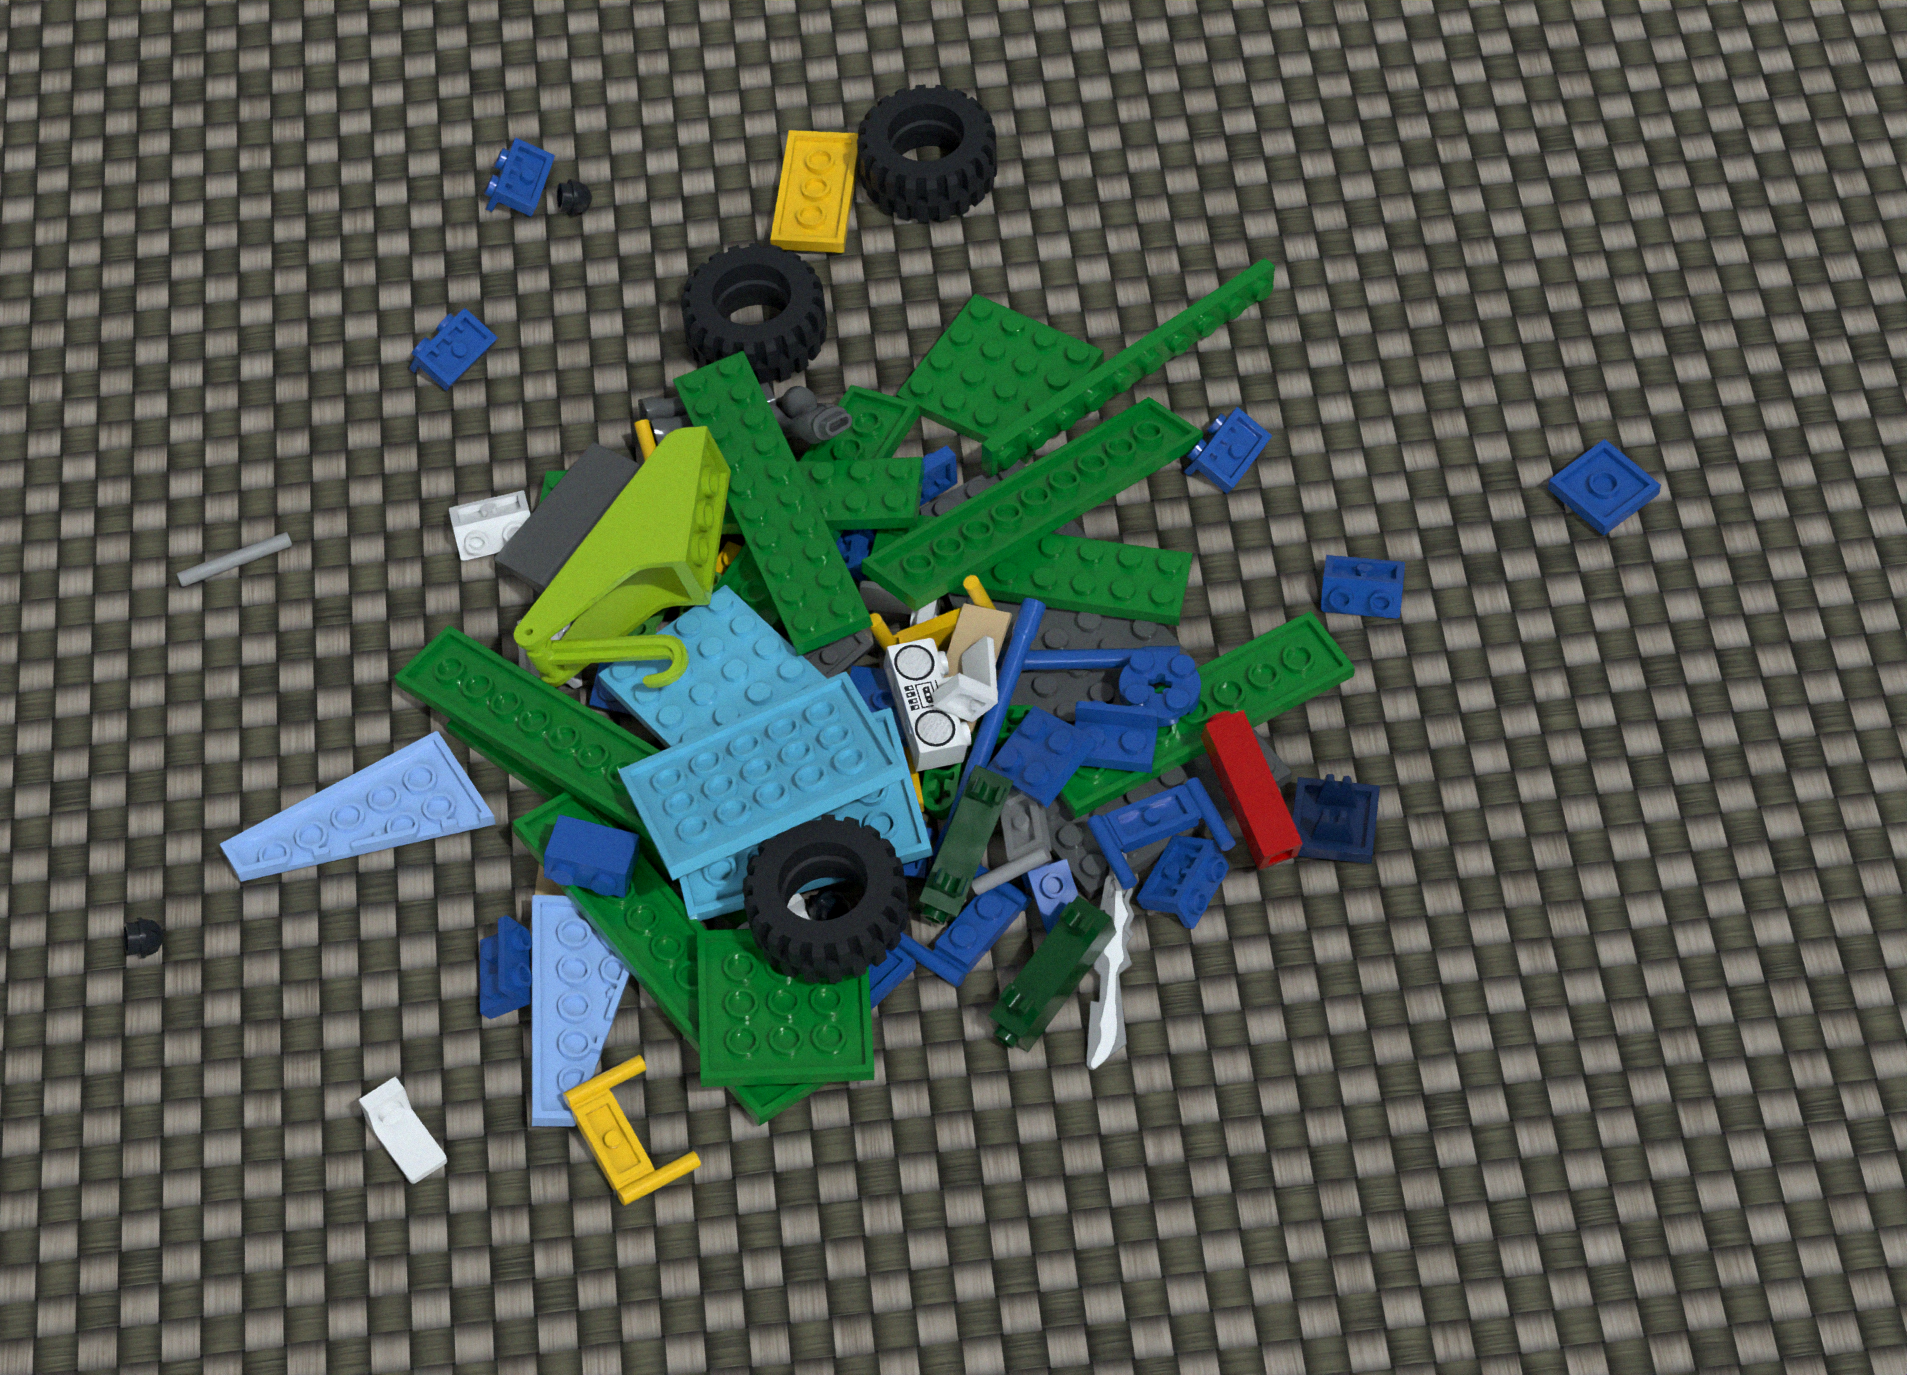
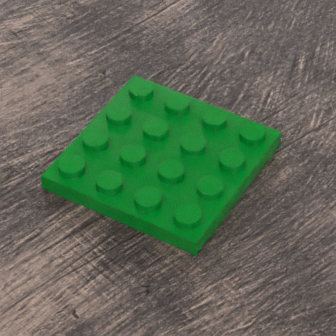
[896,293,1104,464]
[697,929,875,1087]

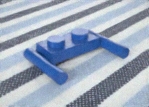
[1087,777,1236,890]
[898,864,1032,987]

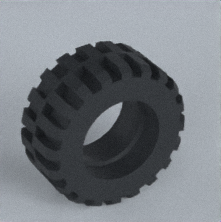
[857,84,997,223]
[681,243,827,385]
[742,815,909,983]

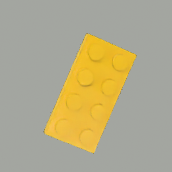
[770,130,859,253]

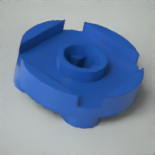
[1119,650,1201,727]

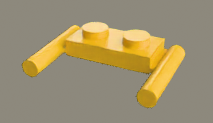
[869,575,996,653]
[563,1055,701,1206]

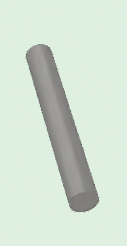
[177,532,292,587]

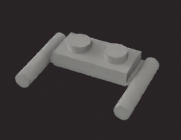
[971,788,1052,895]

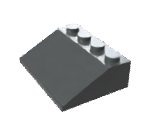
[494,442,642,619]

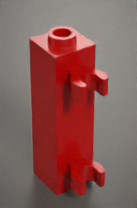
[1201,710,1303,870]

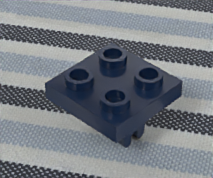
[1292,774,1380,864]

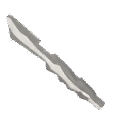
[1086,852,1134,1070]

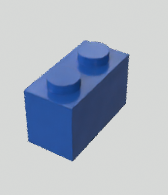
[544,815,640,898]

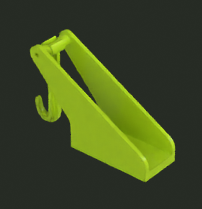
[514,426,731,688]

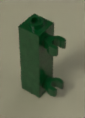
[914,765,1014,925]
[988,895,1117,1052]

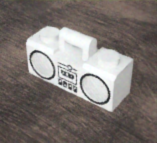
[883,638,971,772]

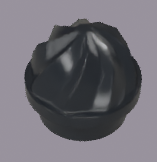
[556,179,592,216]
[807,889,851,921]
[123,917,164,959]

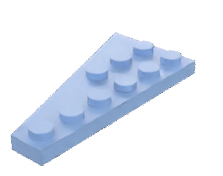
[220,731,496,882]
[531,895,631,1127]

